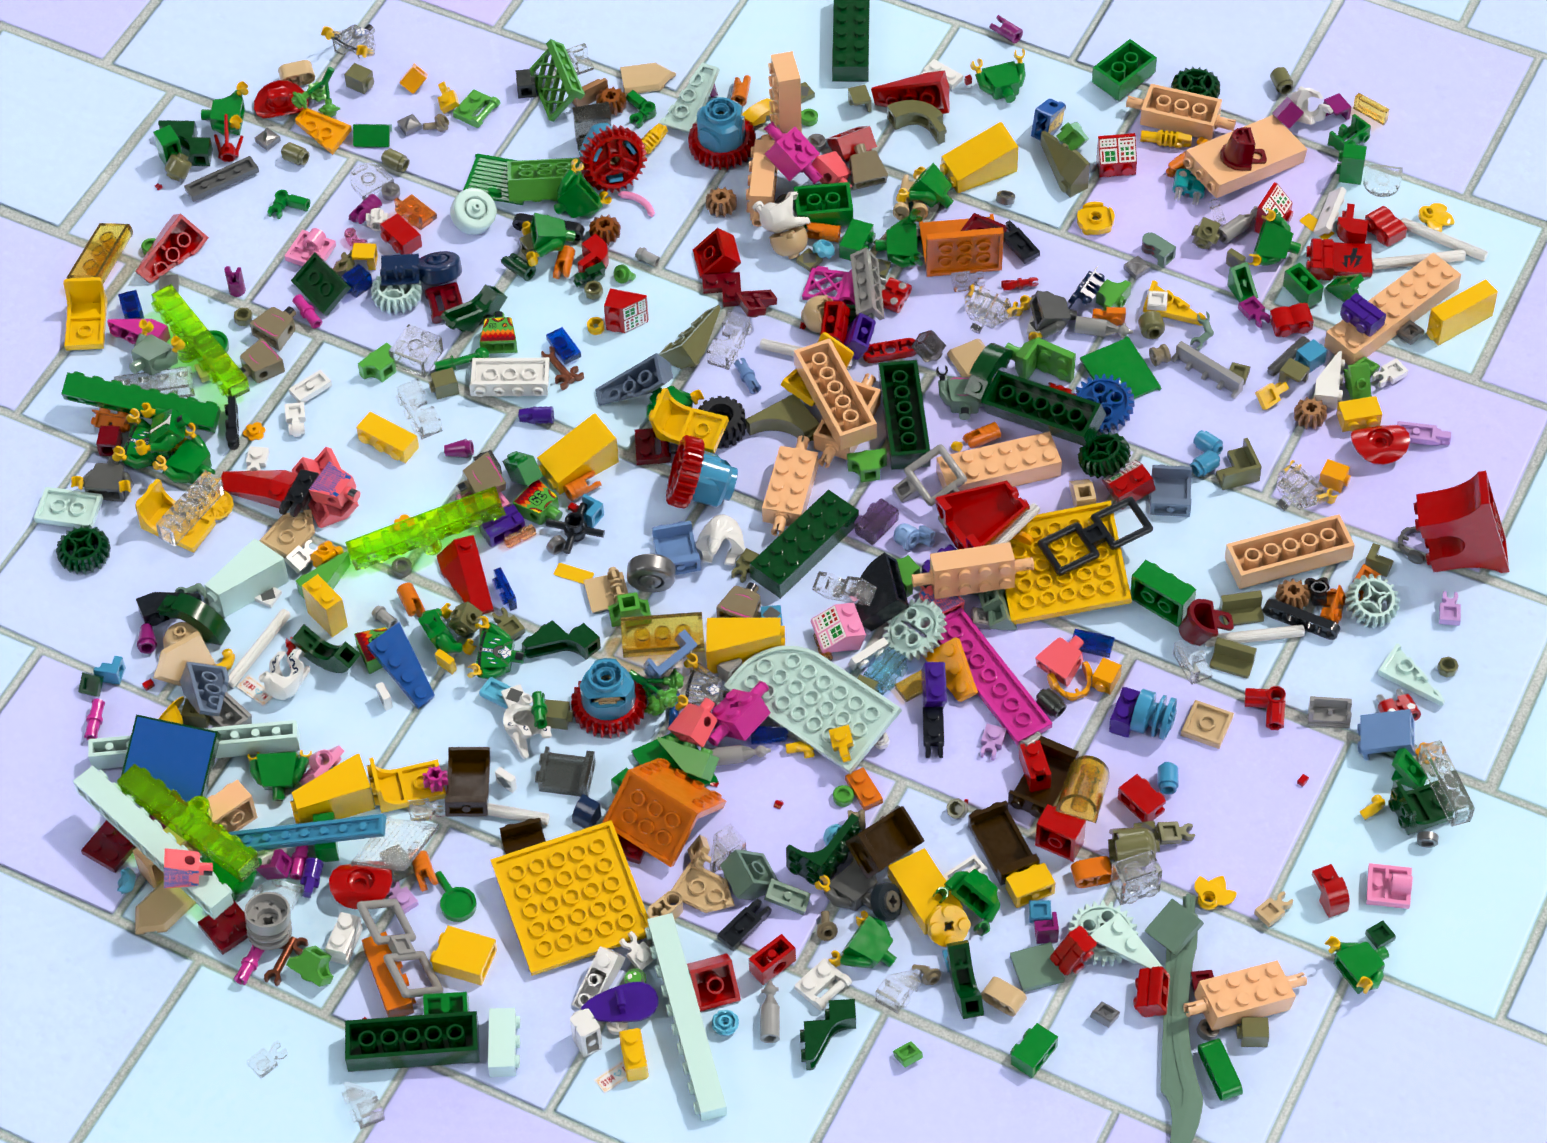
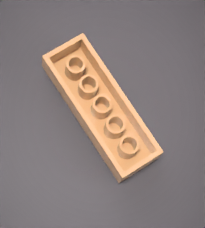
[768,51,802,134]
[794,338,877,451]
[936,431,1062,491]
[1225,514,1355,589]
[133,779,258,888]

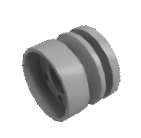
[244,892,292,950]

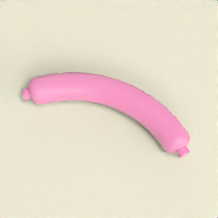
[618,191,655,217]

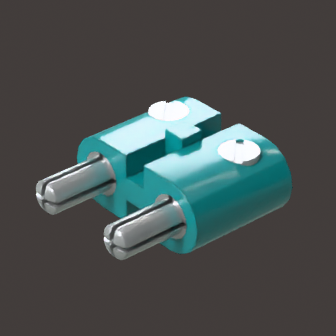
[1172,168,1206,206]

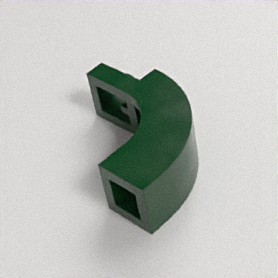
[963,343,1014,400]
[157,593,231,645]
[290,624,361,673]
[946,940,984,1019]

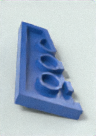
[367,622,435,709]

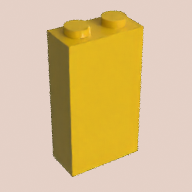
[1426,279,1498,346]
[887,848,963,935]

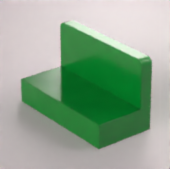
[353,123,392,147]

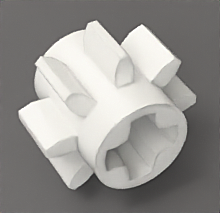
[366,208,389,231]

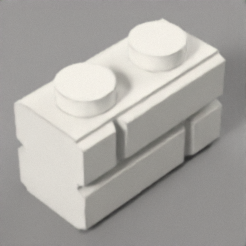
[325,912,363,965]
[570,1009,603,1057]

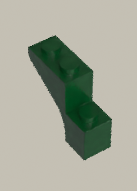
[158,120,213,166]
[441,284,508,332]
[521,620,601,660]
[800,999,856,1071]

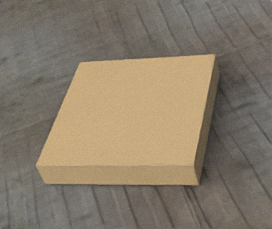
[1180,700,1234,749]

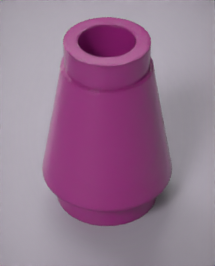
[444,438,474,458]
[137,624,157,654]

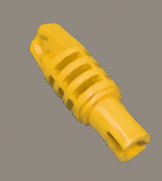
[642,123,668,156]
[1140,130,1192,148]

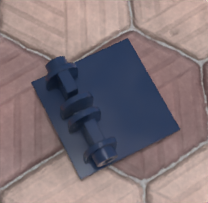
[380,253,419,286]
[1068,266,1105,309]

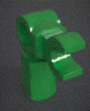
[626,90,657,128]
[267,189,311,219]

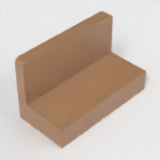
[572,78,608,110]

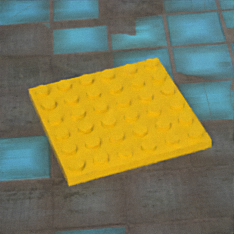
[1005,501,1132,625]
[490,820,648,976]

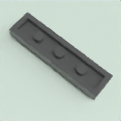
[184,156,259,202]

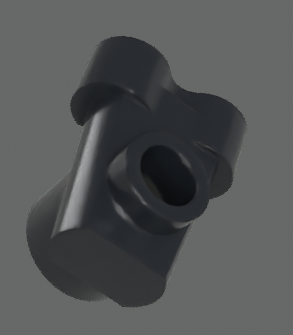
[1304,577,1330,606]

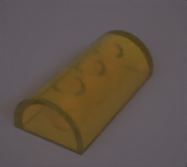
[66,223,133,284]
[621,612,705,658]
[1055,755,1110,823]

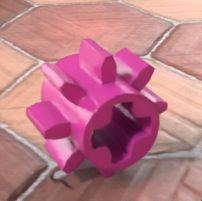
[422,766,448,793]

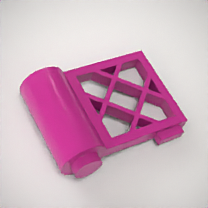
[802,266,855,305]

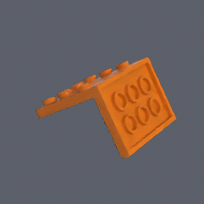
[919,214,1004,277]
[602,758,727,867]

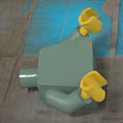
[129,319,185,375]

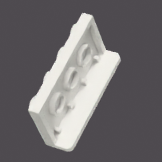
[469,357,550,397]

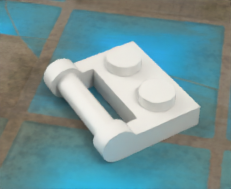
[794,958,852,1011]

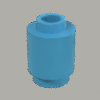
[1193,430,1223,455]
[1190,450,1220,477]
[1157,762,1179,795]

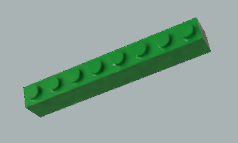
[61,371,221,433]

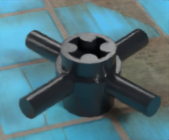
[546,502,605,554]

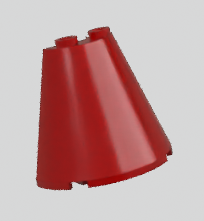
[935,480,1030,550]

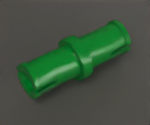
[531,691,548,729]

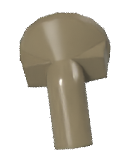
[422,114,449,132]
[817,911,838,941]
[912,964,942,985]

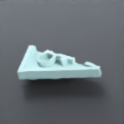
[1377,642,1445,707]
[1090,913,1163,969]

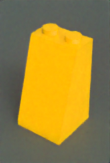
[939,122,1019,194]
[537,413,619,495]
[706,618,785,675]
[290,754,375,824]

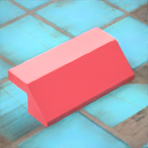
[291,447,359,528]

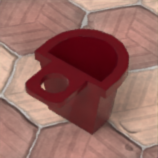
[1220,127,1267,171]
[1179,599,1234,646]

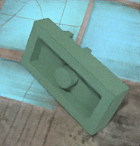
[764,878,811,915]

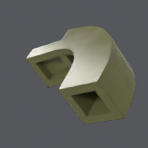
[887,100,947,144]

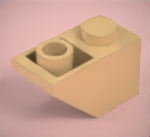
[1069,479,1096,507]

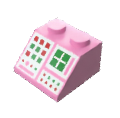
[810,603,866,653]

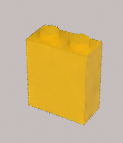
[301,574,348,638]
[430,925,497,986]

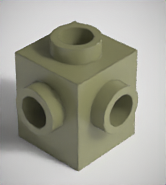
[1191,217,1220,250]
[448,602,483,637]

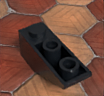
[136,592,202,626]

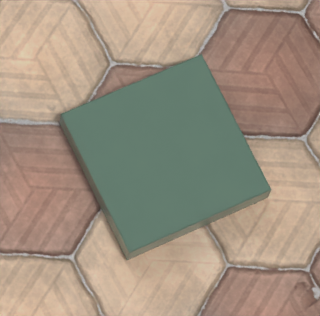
[1144,898,1204,956]
[1010,942,1065,993]

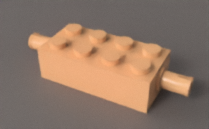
[1126,84,1236,140]
[746,134,778,227]
[813,373,881,468]
[762,435,819,536]
[911,542,1034,599]
[1183,960,1307,1031]

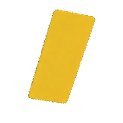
[1299,213,1335,240]
[553,563,594,584]

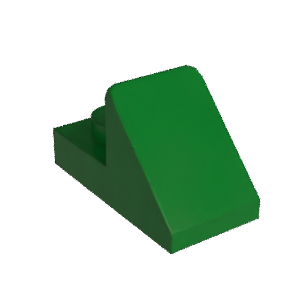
[1325,274,1364,302]
[1391,748,1429,789]

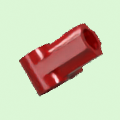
[1245,686,1286,731]

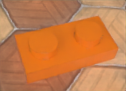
[845,767,883,811]

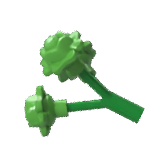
[291,67,341,117]
[629,668,684,716]

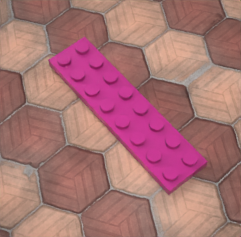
[937,607,1053,746]

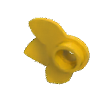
[1418,203,1455,232]
[1194,876,1237,910]

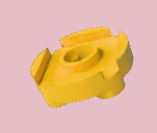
[1077,201,1115,235]
[926,904,971,947]

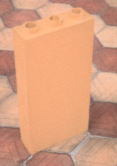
[1183,115,1308,199]

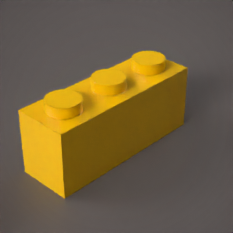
[356,411,419,464]

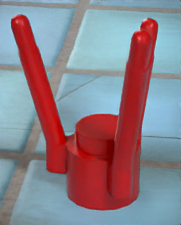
[214,114,244,162]

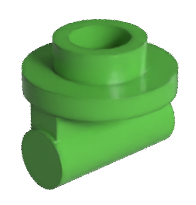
[613,264,636,283]

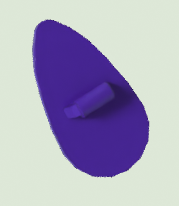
[581,982,658,1023]

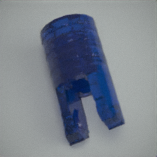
[751,726,788,745]

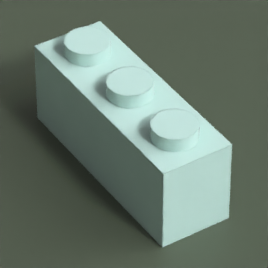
[488,1007,521,1077]

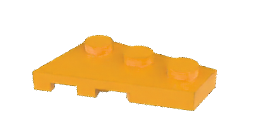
[295,108,352,155]
[923,637,978,702]

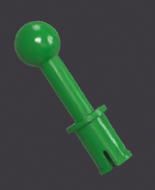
[434,347,489,372]

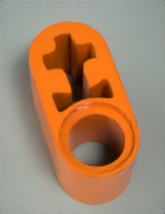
[1070,856,1115,888]

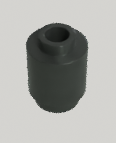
[1036,688,1067,718]

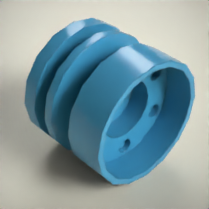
[1130,688,1177,740]

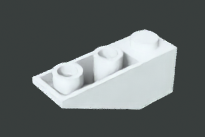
[1314,351,1345,409]
[572,946,626,1010]

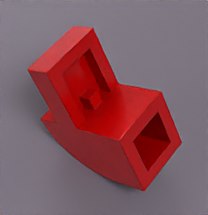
[1336,203,1368,243]
[578,234,609,273]
[1311,864,1350,918]

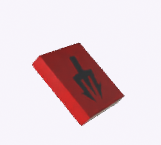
[1333,242,1372,277]

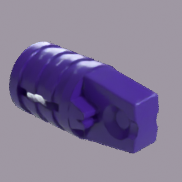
[518,406,554,424]
[300,858,324,898]

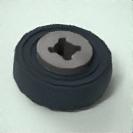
[870,882,903,921]

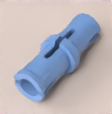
[734,358,761,394]

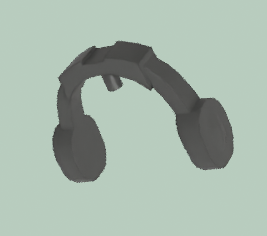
[1398,526,1425,564]

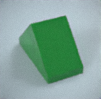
[1227,262,1258,303]

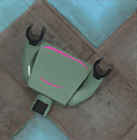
[936,365,996,420]

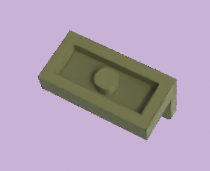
[1219,590,1264,626]
[1209,637,1257,679]

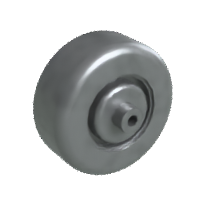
[627,554,676,593]

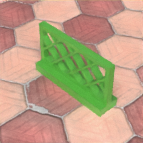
[529,39,585,122]

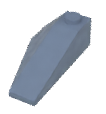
[595,353,673,406]
[180,662,229,716]

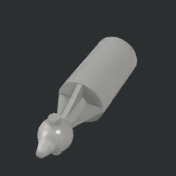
[1217,206,1257,244]
[1074,316,1133,339]
[708,744,771,766]
[760,980,780,1043]

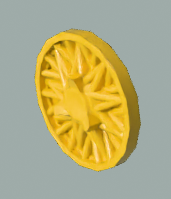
[196,489,234,521]

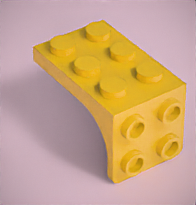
[63,277,108,351]
[781,332,854,407]
[649,388,729,454]
[135,479,216,553]
[366,757,446,813]

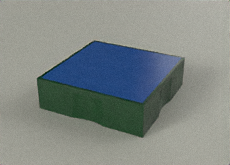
[119,714,221,813]

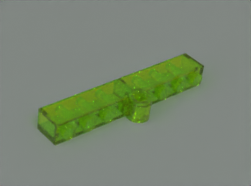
[151,284,250,398]
[345,486,506,571]
[117,764,260,882]

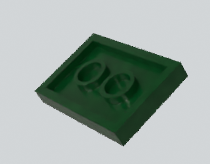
[291,252,351,316]

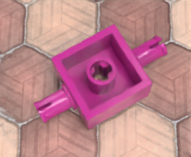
[764,121,823,184]
[708,681,771,746]

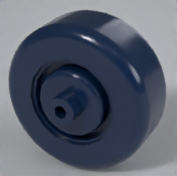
[417,251,462,285]

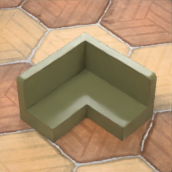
[1216,437,1262,490]

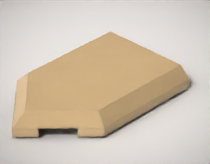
[620,62,676,95]
[947,338,998,381]
[259,509,315,559]
[153,631,216,686]
[671,861,735,913]
[135,880,196,935]

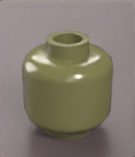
[164,152,192,181]
[1138,311,1165,339]

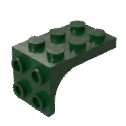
[1388,776,1470,835]
[786,813,860,885]

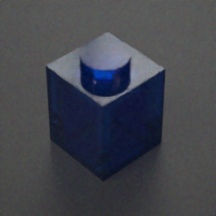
[342,264,373,298]
[118,290,144,319]

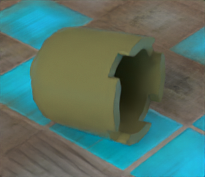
[1108,827,1160,871]

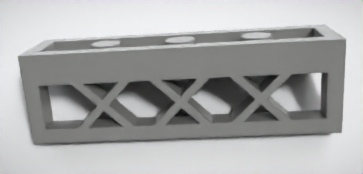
[850,248,885,321]

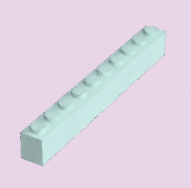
[88,720,300,770]
[73,765,234,919]
[645,913,727,1122]

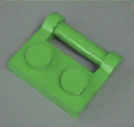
[453,89,501,128]

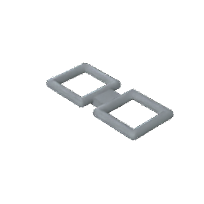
[904,444,967,529]
[357,898,443,998]

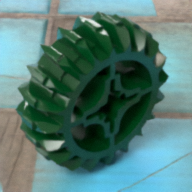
[1171,66,1221,98]
[1077,432,1131,479]
[56,524,111,575]

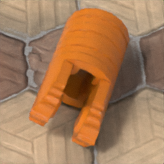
[731,75,751,106]
[1166,151,1187,178]
[806,222,841,243]
[553,245,576,279]
[962,422,1001,449]
[563,470,602,501]
[396,582,425,617]
[410,851,438,892]

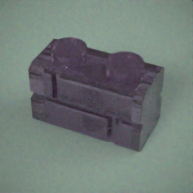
[854,498,899,545]

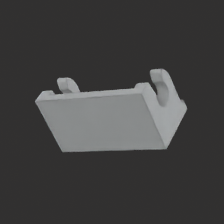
[209,692,252,727]
[1308,696,1352,728]

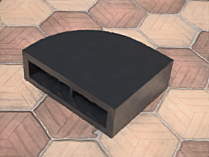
[854,552,909,632]

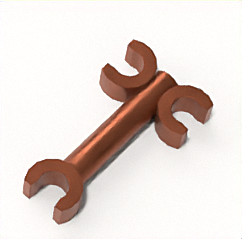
[541,346,584,390]
[264,936,309,986]

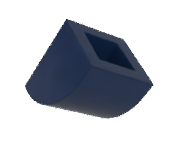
[572,794,602,829]

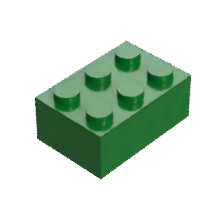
[1092,39,1157,101]
[794,182,853,229]
[1130,559,1197,628]

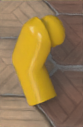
[216,648,235,671]
[785,741,815,758]
[1359,794,1386,820]

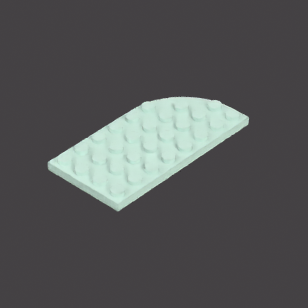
[724,646,902,774]

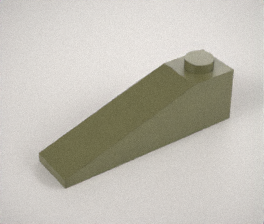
[1040,130,1090,198]
[659,305,721,369]

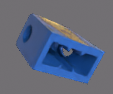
[1031,98,1066,141]

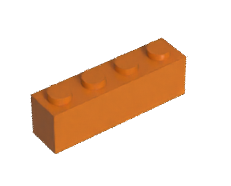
[362,931,416,1017]

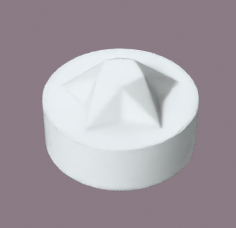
[606,1022,629,1035]

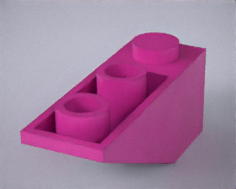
[107,319,171,344]

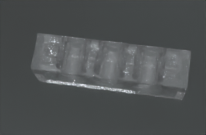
[156,470,224,547]

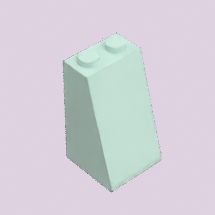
[204,538,289,618]

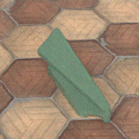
[978,589,1017,630]

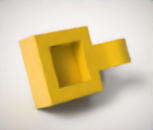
[437,81,460,114]
[1255,382,1289,410]
[829,725,854,763]

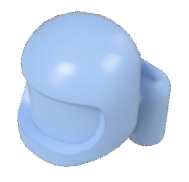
[893,523,935,550]

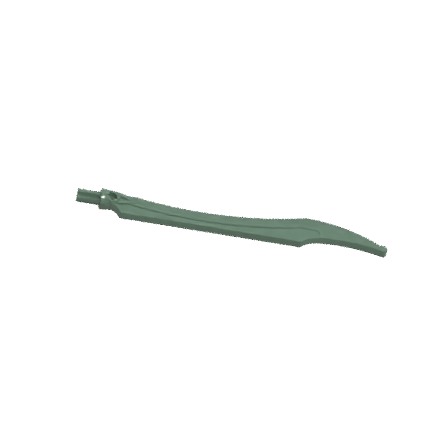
[1160,894,1203,1143]

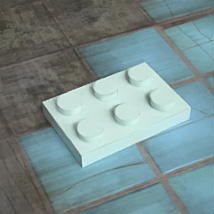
[34,486,103,528]

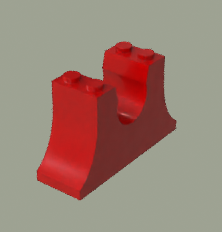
[1413,470,1510,573]

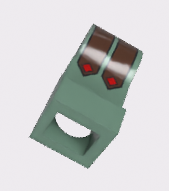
[1141,232,1176,268]

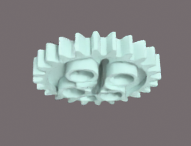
[883,598,947,662]
[1068,900,1139,967]

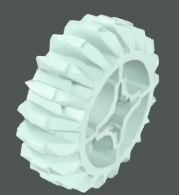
[371,276,423,315]
[1345,574,1400,628]

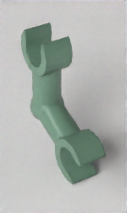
[1190,311,1214,351]
[175,583,209,605]

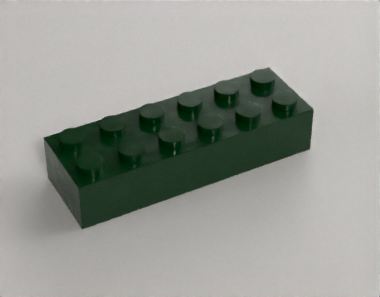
[832,0,870,82]
[878,360,931,470]
[981,370,1106,448]
[750,489,859,599]
[345,1011,480,1072]

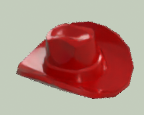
[254,80,309,119]
[1351,424,1410,465]
[329,864,393,909]

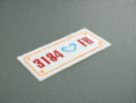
[236,674,273,707]
[593,1060,627,1094]

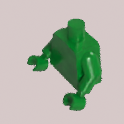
[875,209,924,268]
[198,843,262,901]
[933,869,1000,936]

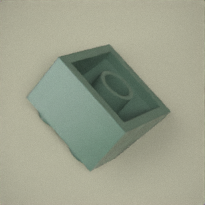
[720,849,778,900]

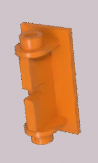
[91,408,130,433]
[1320,585,1347,624]

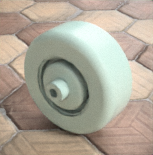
[450,188,497,235]

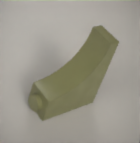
[746,394,819,441]

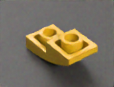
[743,98,772,126]

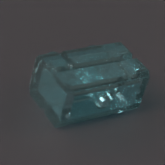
[863,646,908,695]

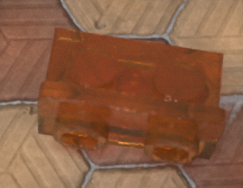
[394,194,437,230]

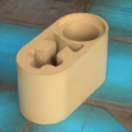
[278,60,315,86]
[647,890,683,920]
[981,976,1027,1017]

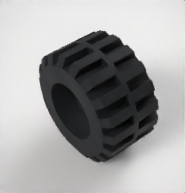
[698,396,746,449]

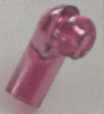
[344,228,367,246]

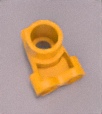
[310,540,344,568]

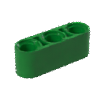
[1197,1038,1243,1101]

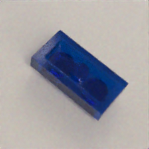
[546,327,582,365]
[492,567,517,611]
[1072,629,1115,658]

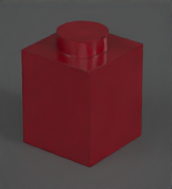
[96,425,123,456]

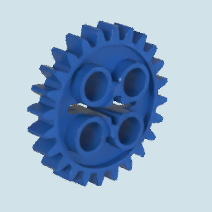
[1073,374,1135,434]

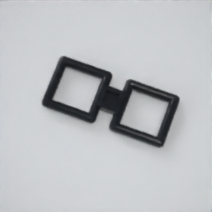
[1037,496,1153,576]

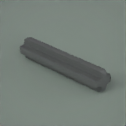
[1267,336,1310,376]

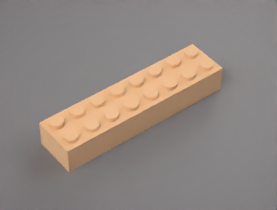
[1324,252,1462,365]

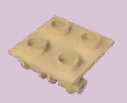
[583,567,628,613]

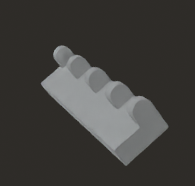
[1171,341,1244,399]

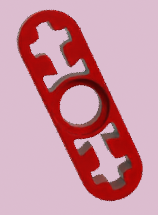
[863,338,918,363]

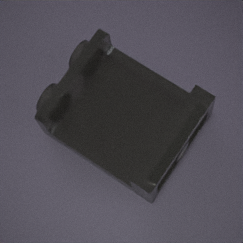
[572,102,612,151]
[535,746,596,797]

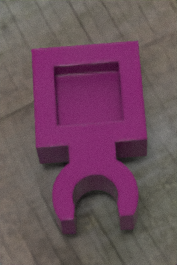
[1238,296,1270,328]

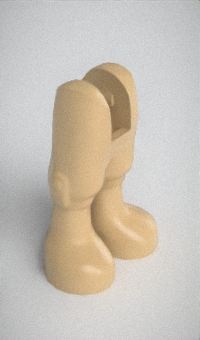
[893,174,928,222]

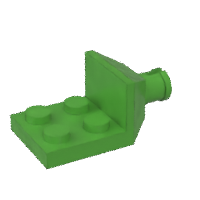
[1005,337,1076,383]

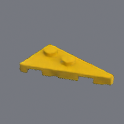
[1143,280,1207,326]

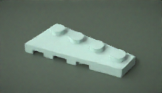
[658,62,720,134]

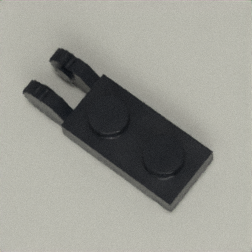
[1003,220,1040,264]
[224,396,240,450]
[279,469,319,517]
[922,707,944,758]
[717,898,772,951]

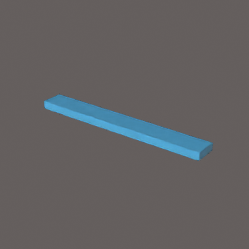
[227,814,386,854]

